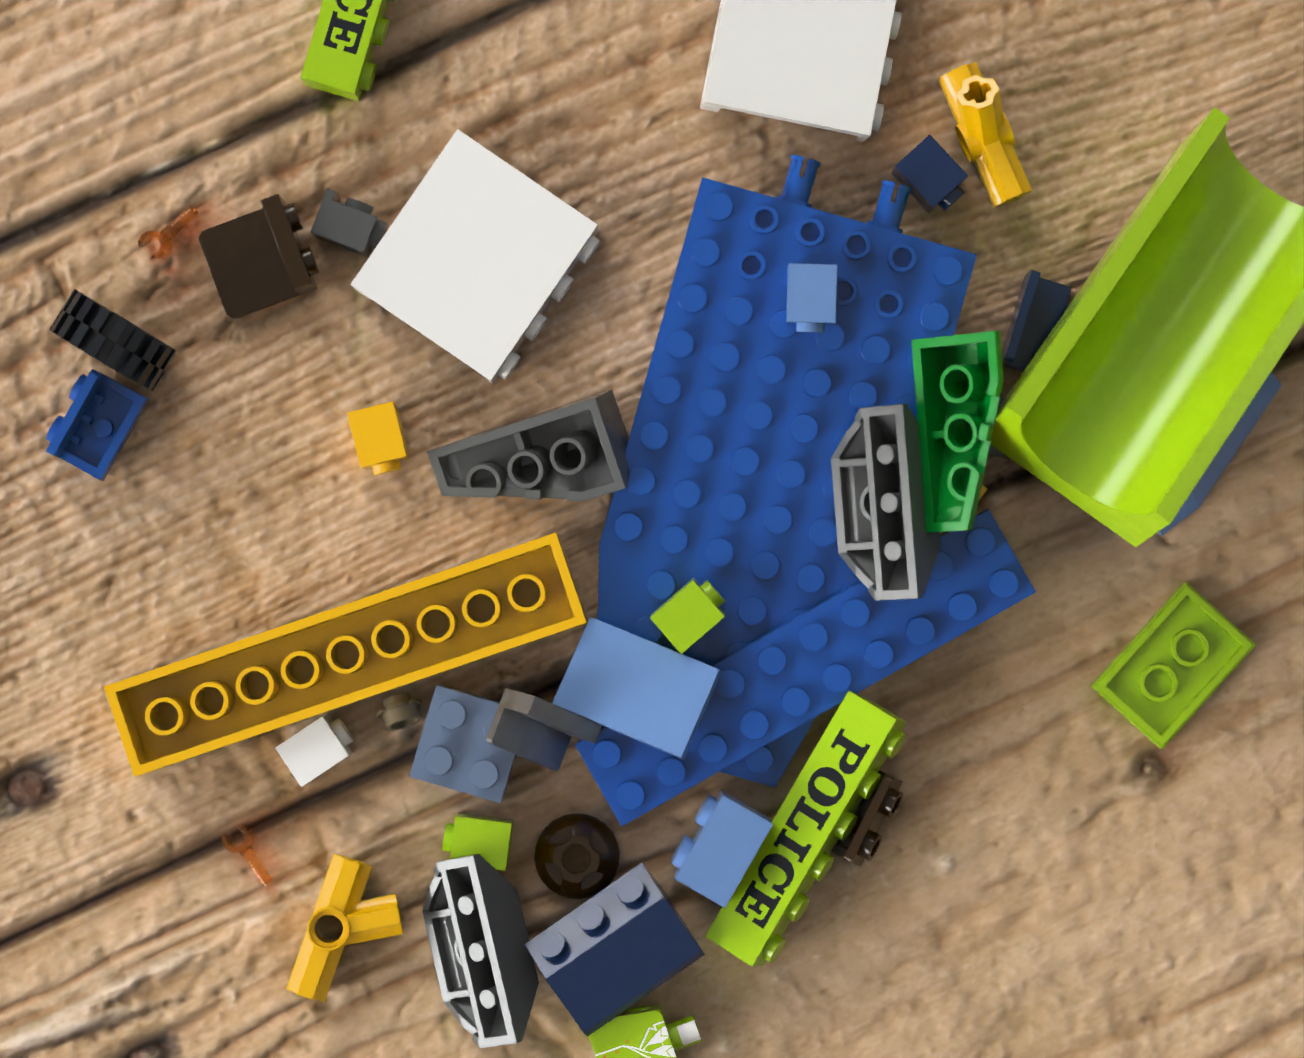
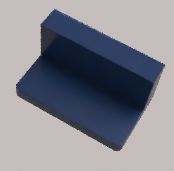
[1002,270,1072,372]

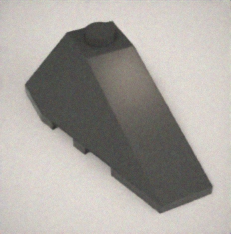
[427,390,628,501]

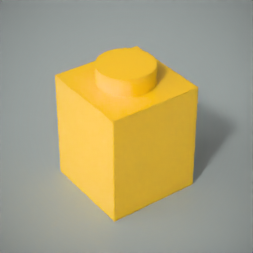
[347,401,411,476]

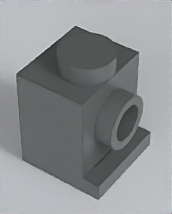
[311,188,388,257]

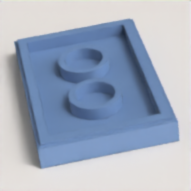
[552,617,722,760]

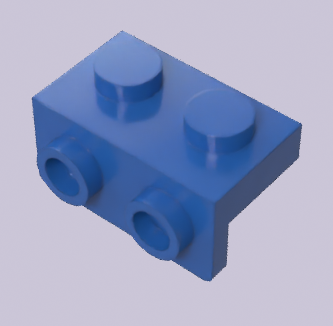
[46,369,150,481]

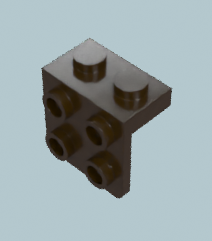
[199,194,320,319]

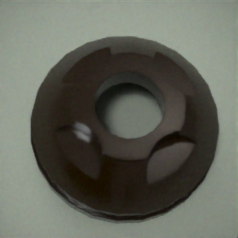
[534,813,620,899]

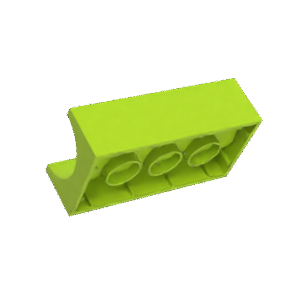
[990,107,1304,547]

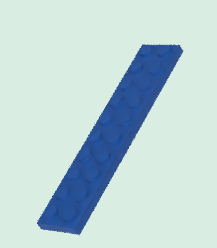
[574,508,1036,826]

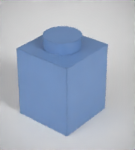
[786,263,837,333]

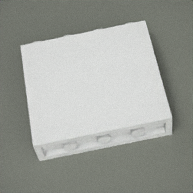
[700,0,901,142]
[350,129,601,384]

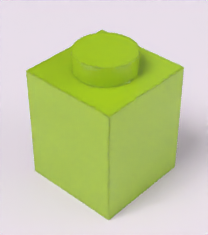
[650,578,726,654]
[442,813,514,871]

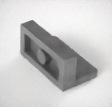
[486,688,602,771]

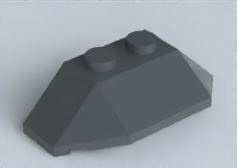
[831,404,941,601]
[422,854,539,1048]

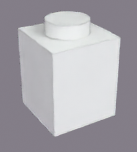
[275,714,354,787]

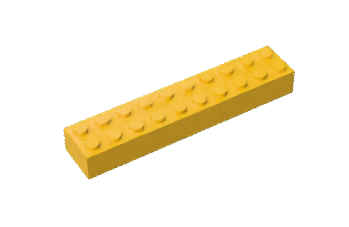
[104,533,588,777]

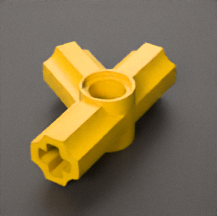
[938,62,1032,208]
[286,853,403,1002]

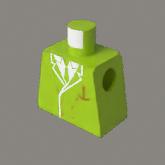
[589,1003,702,1058]

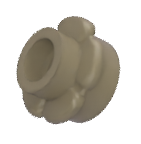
[377,692,422,731]

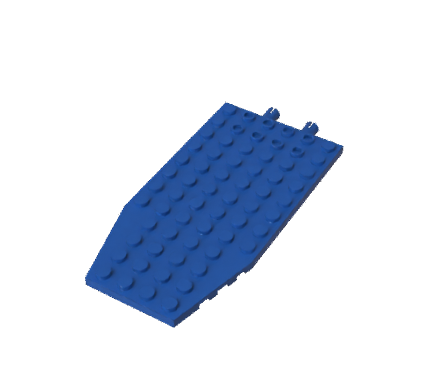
[596,154,977,787]

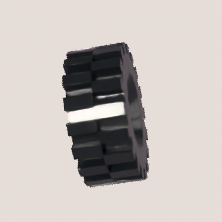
[49,289,177,391]

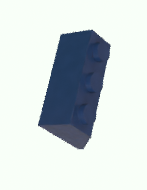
[525,863,705,1037]

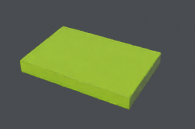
[1090,582,1256,749]

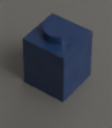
[891,134,968,213]

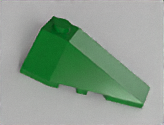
[912,331,1004,533]

